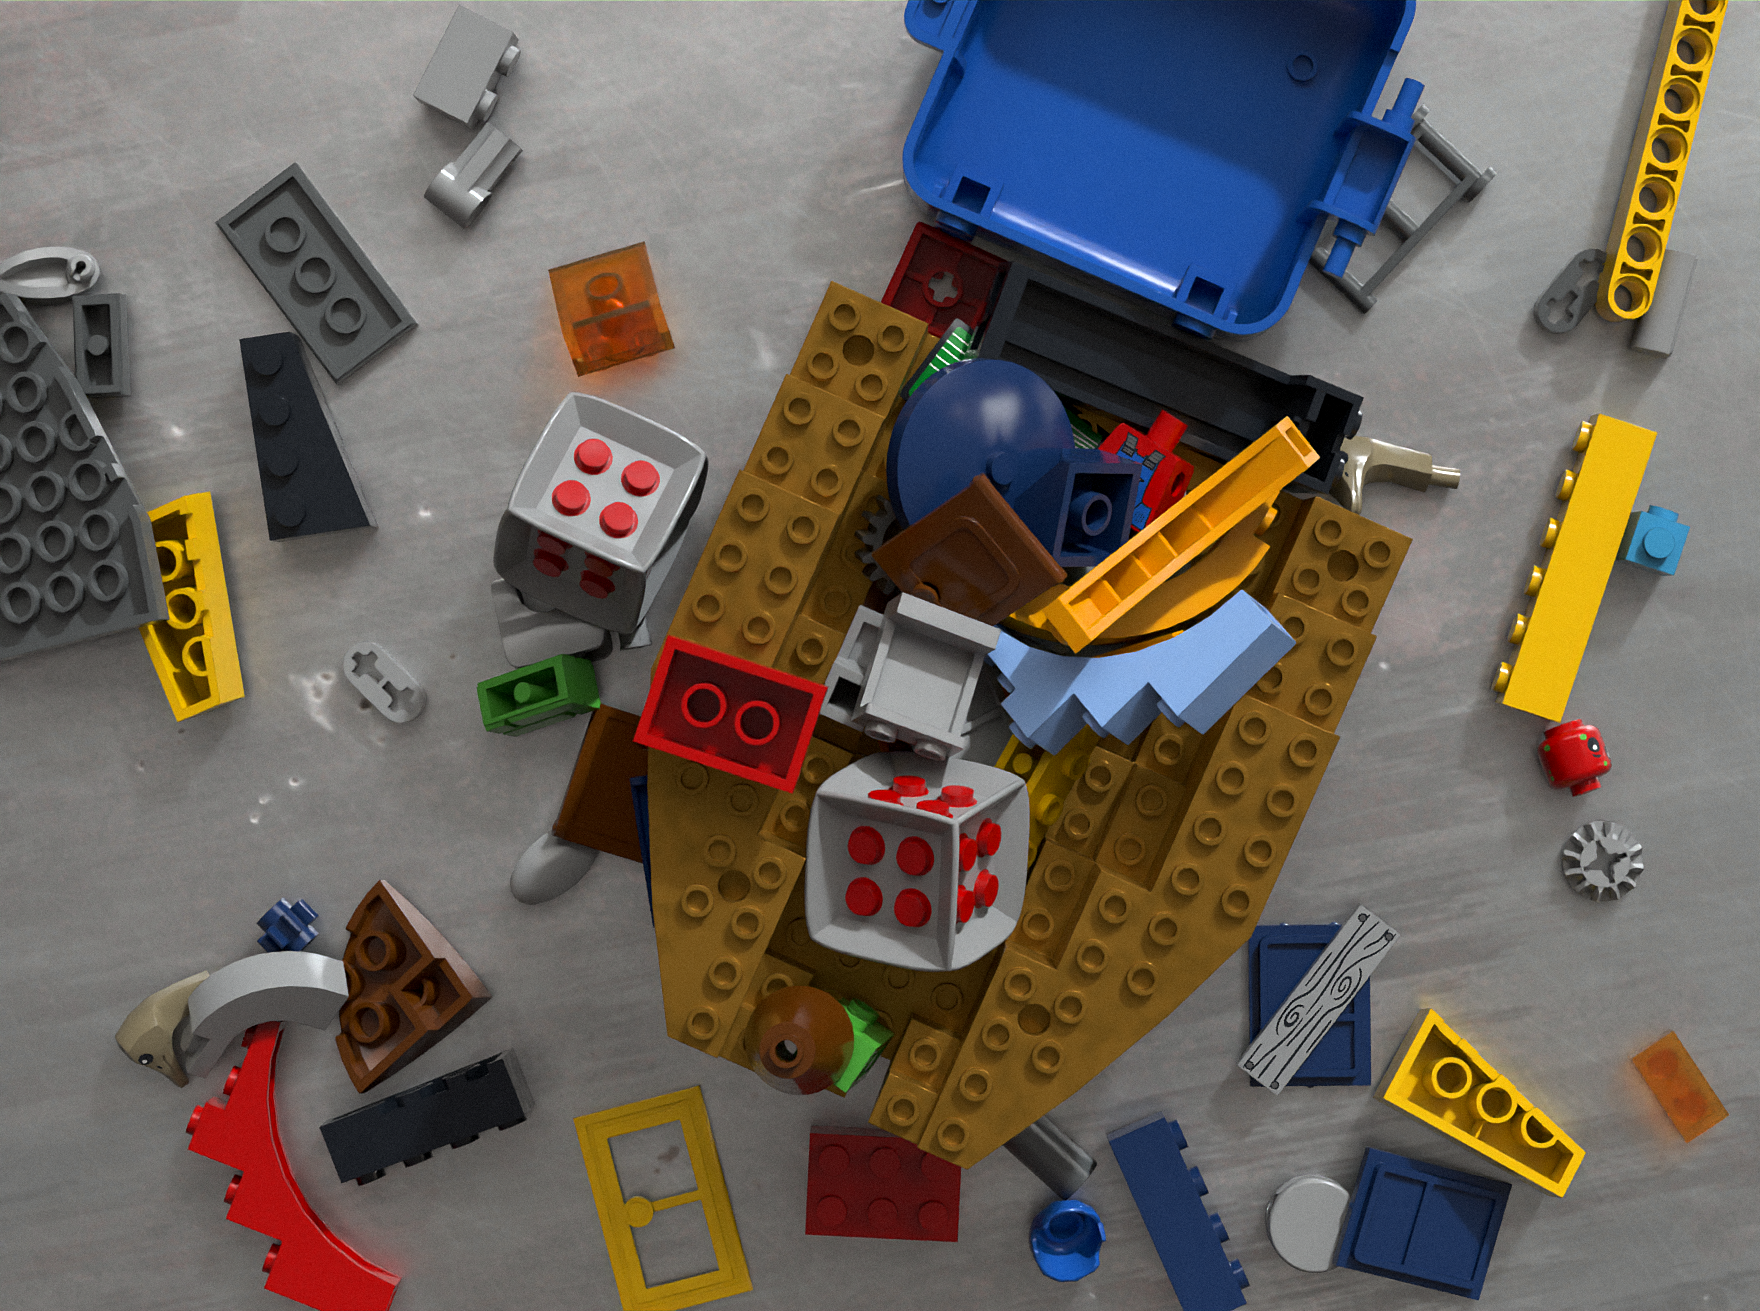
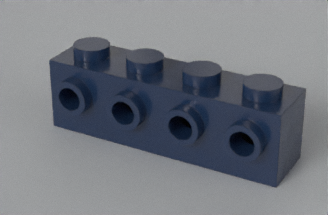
[1106,1111,1250,1311]

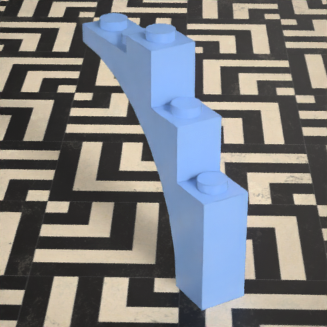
[984,590,1297,756]

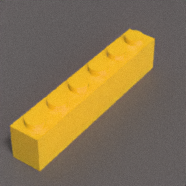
[1491,413,1657,723]

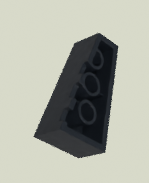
[239,331,378,542]
[319,1048,535,1186]

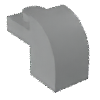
[820,605,884,732]

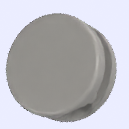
[1265,1174,1351,1273]

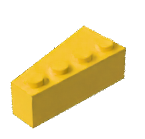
[138,491,245,722]
[1373,1008,1586,1198]

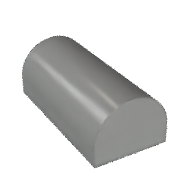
[1631,249,1698,359]

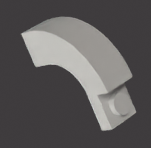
[181,951,349,1078]

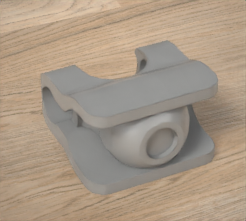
[491,578,613,670]

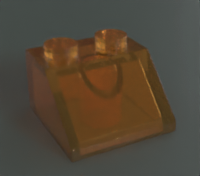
[548,241,675,377]

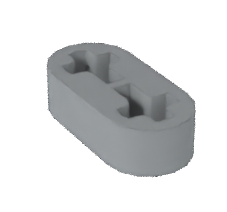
[342,642,427,723]

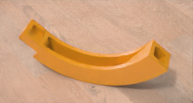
[999,491,1280,645]

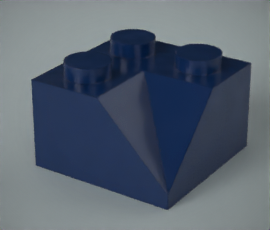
[1013,448,1143,567]

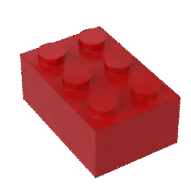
[633,635,829,794]
[805,1125,961,1242]

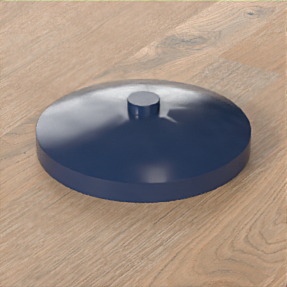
[886,358,1075,531]

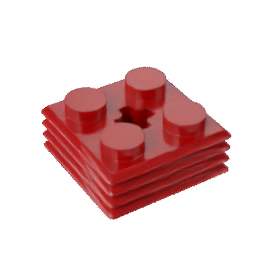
[881,222,1008,339]

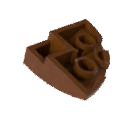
[335,880,492,1094]

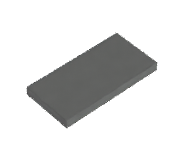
[215,162,419,385]

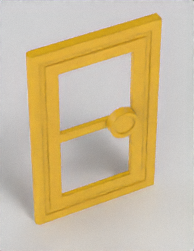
[573,1085,753,1311]

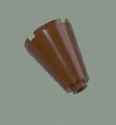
[745,986,854,1095]

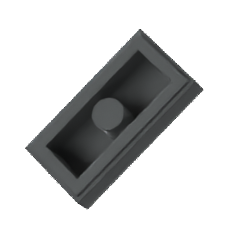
[72,293,131,398]
[1002,1115,1097,1200]

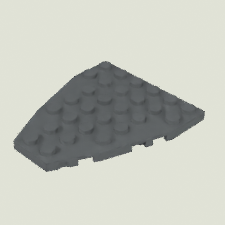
[0,293,170,662]

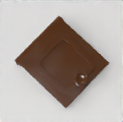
[871,473,1068,626]
[551,703,648,864]

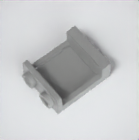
[851,592,1001,761]

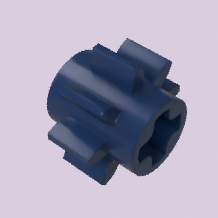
[256,897,319,953]

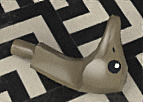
[1329,436,1460,515]
[115,970,210,1088]

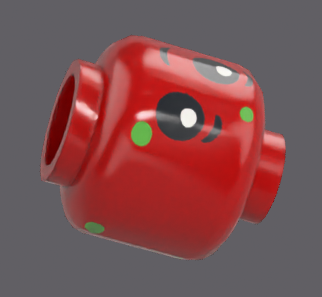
[1537,719,1612,798]

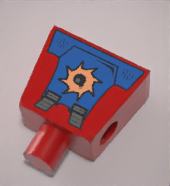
[1098,410,1194,532]

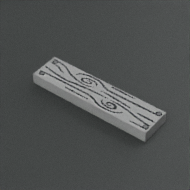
[1236,903,1401,1096]

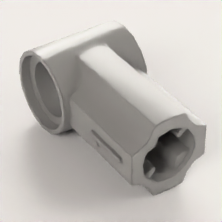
[424,122,523,229]

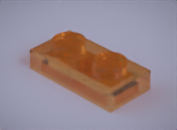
[1628,1029,1729,1143]

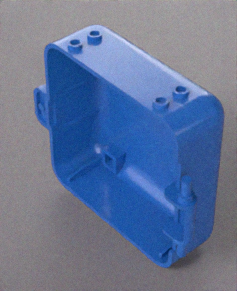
[902,0,1425,342]

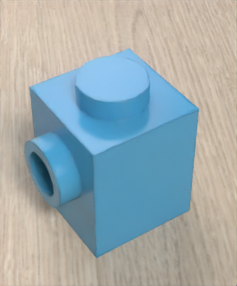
[1615,505,1690,576]

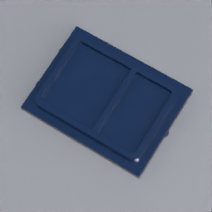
[1248,922,1371,1088]
[1332,1146,1512,1300]

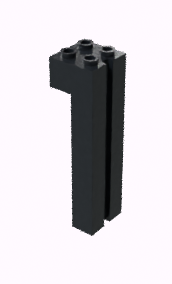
[963,261,1364,495]

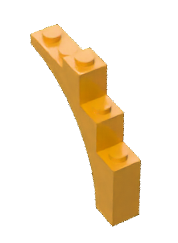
[1042,416,1320,654]

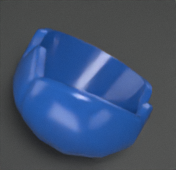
[1028,1200,1106,1282]

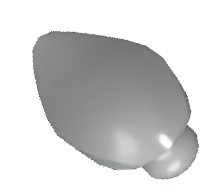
[0,246,100,306]
[510,830,600,905]

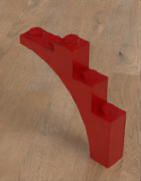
[186,1021,402,1311]

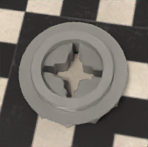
[1562,821,1644,902]

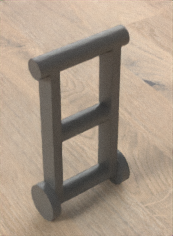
[1309,104,1497,314]

